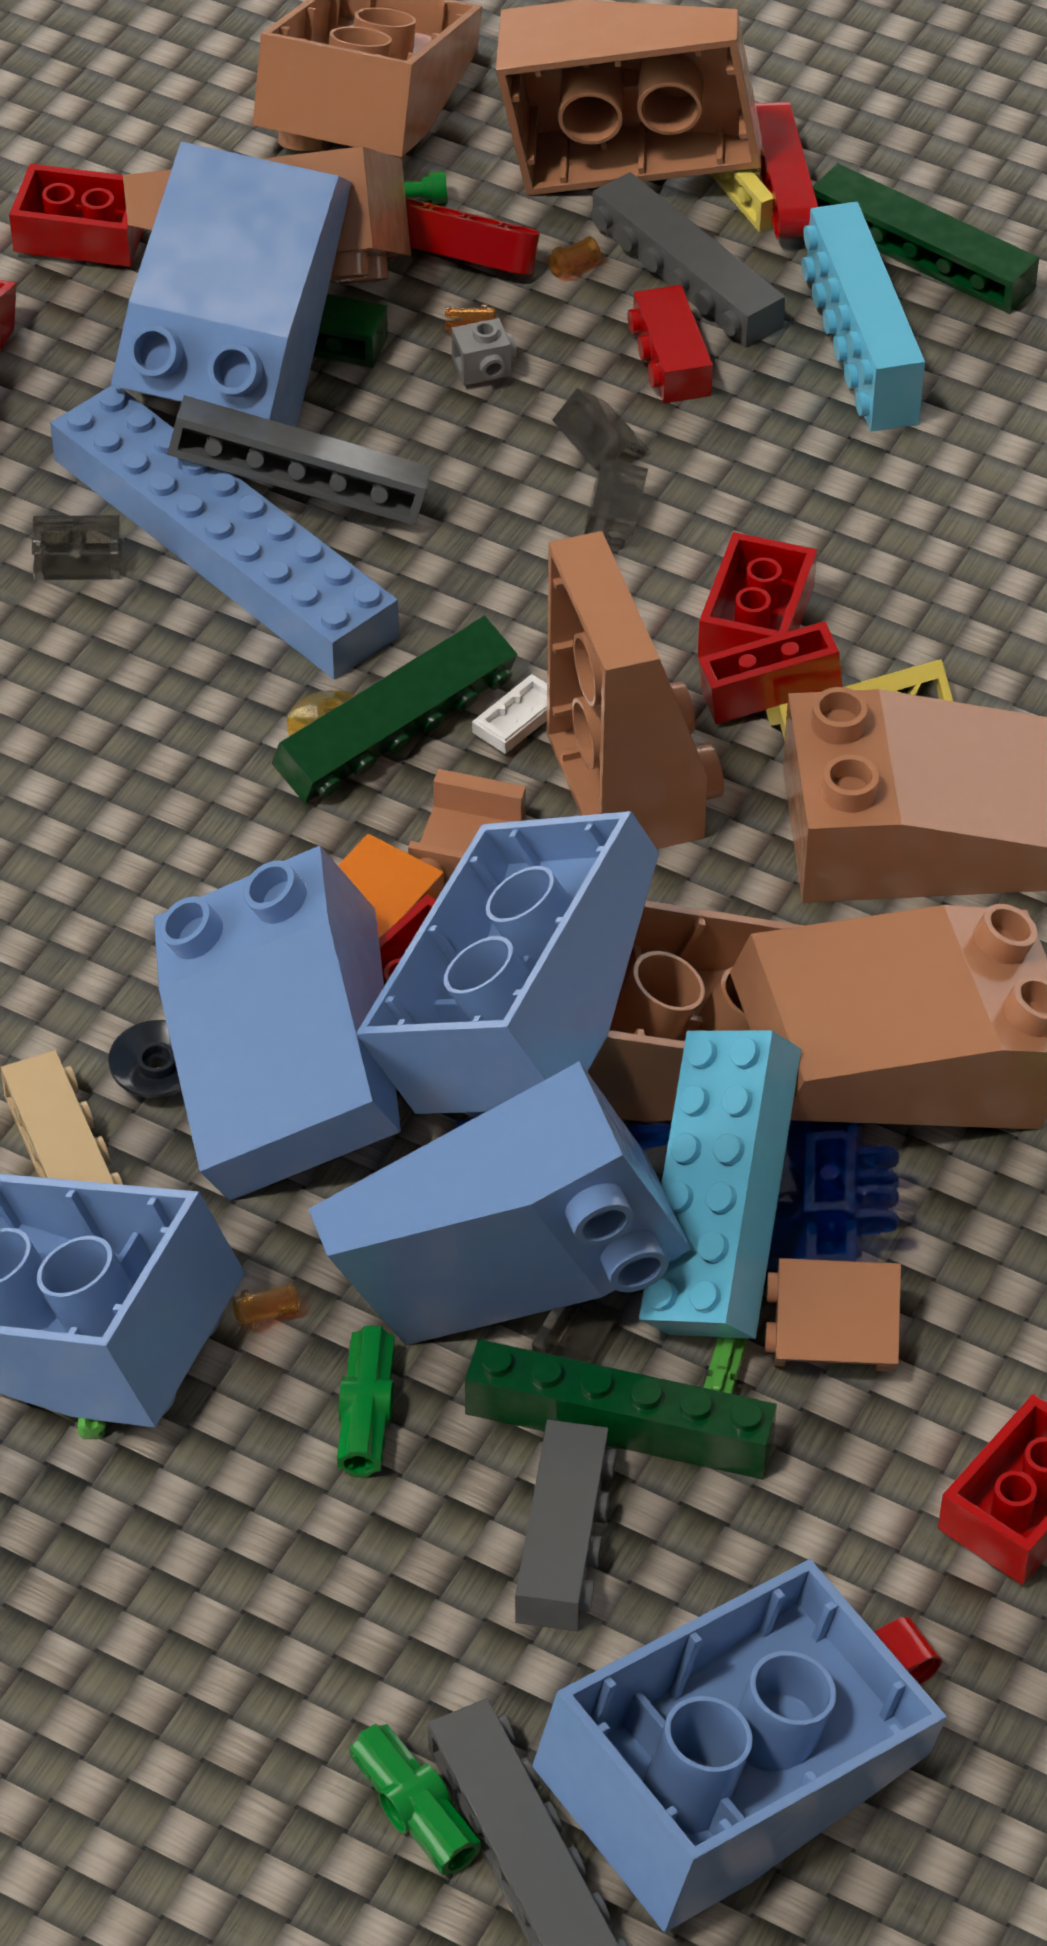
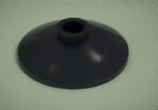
[108,1020,182,1098]

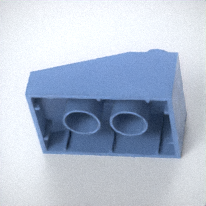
[111,142,352,427]
[356,811,659,1116]
[154,846,401,1201]
[309,1061,691,1345]
[0,1174,245,1427]
[532,1559,947,1933]

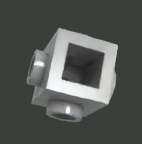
[452,318,517,385]

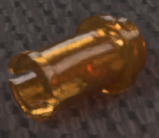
[547,236,601,278]
[445,303,496,333]
[232,1282,299,1329]

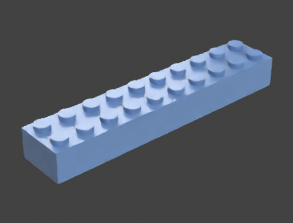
[50,385,399,680]

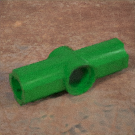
[337,1326,395,1478]
[349,1723,481,1876]

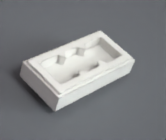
[472,674,547,754]

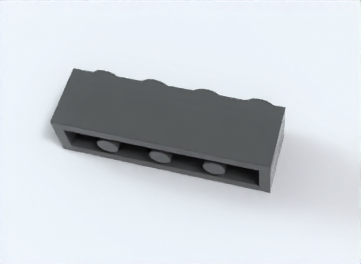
[515,1420,617,1632]

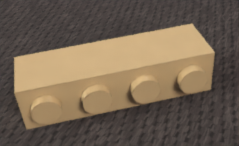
[0,1050,123,1185]

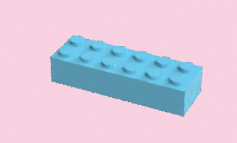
[801,202,925,432]
[639,1030,801,1339]

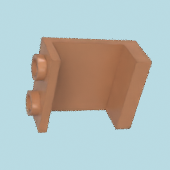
[408,769,526,885]
[765,1258,901,1372]

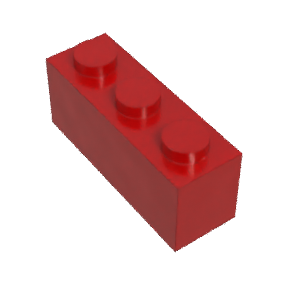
[627,285,713,404]
[698,621,842,724]

